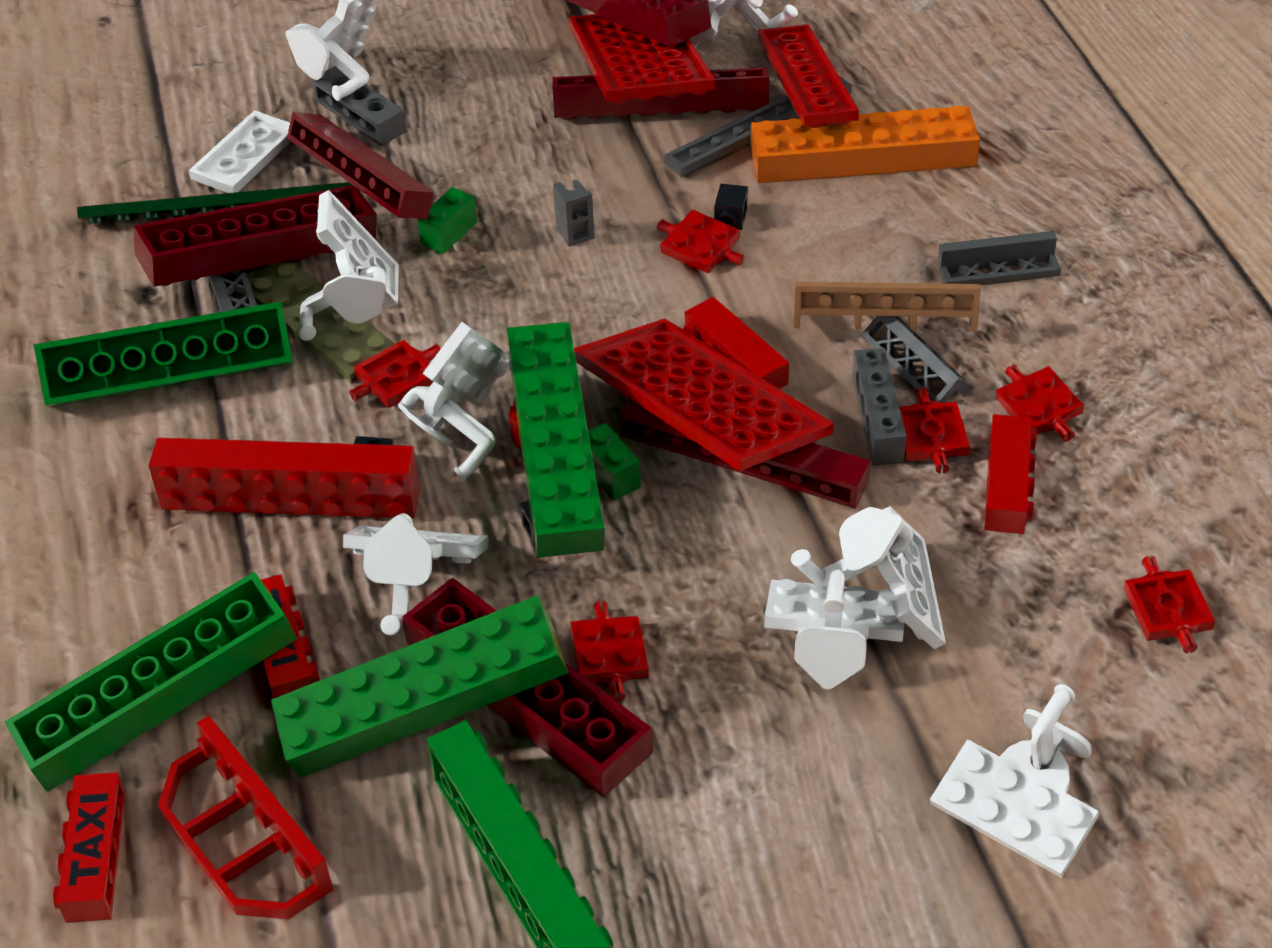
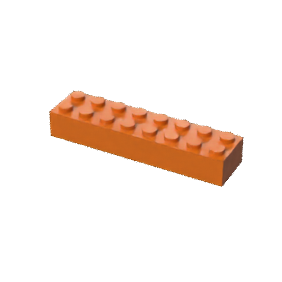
[751,106,980,183]

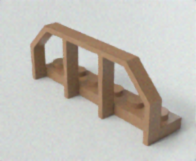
[794,282,981,331]

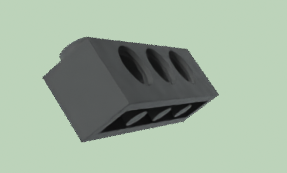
[312,66,406,146]
[852,348,906,466]

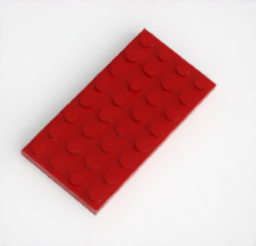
[569,14,715,104]
[574,318,834,471]

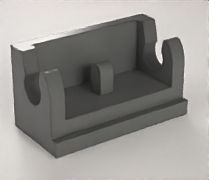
[553,180,595,247]

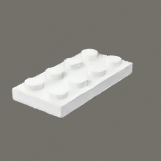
[188,110,292,193]

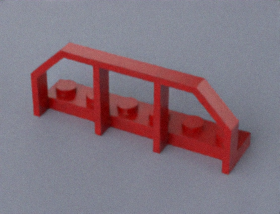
[158,715,333,920]

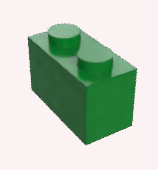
[417,187,477,254]
[588,423,641,501]

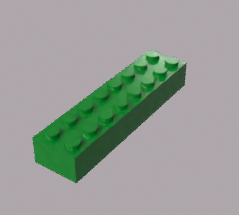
[33,301,294,408]
[507,322,604,558]
[4,571,297,792]
[271,595,568,778]
[426,720,614,948]

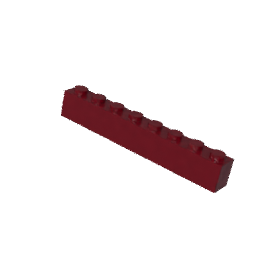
[552,67,769,120]
[287,112,434,219]
[619,398,871,509]

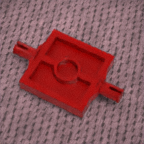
[657,209,744,274]
[349,340,441,408]
[996,364,1084,442]
[899,387,970,474]
[1123,555,1215,654]
[570,601,649,701]

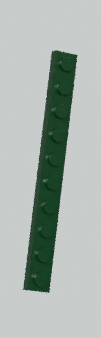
[77,182,363,225]

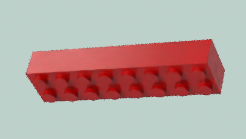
[148,438,420,518]

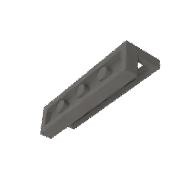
[937,231,1061,285]
[204,269,257,313]
[861,316,973,403]

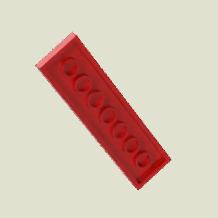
[758,24,859,128]

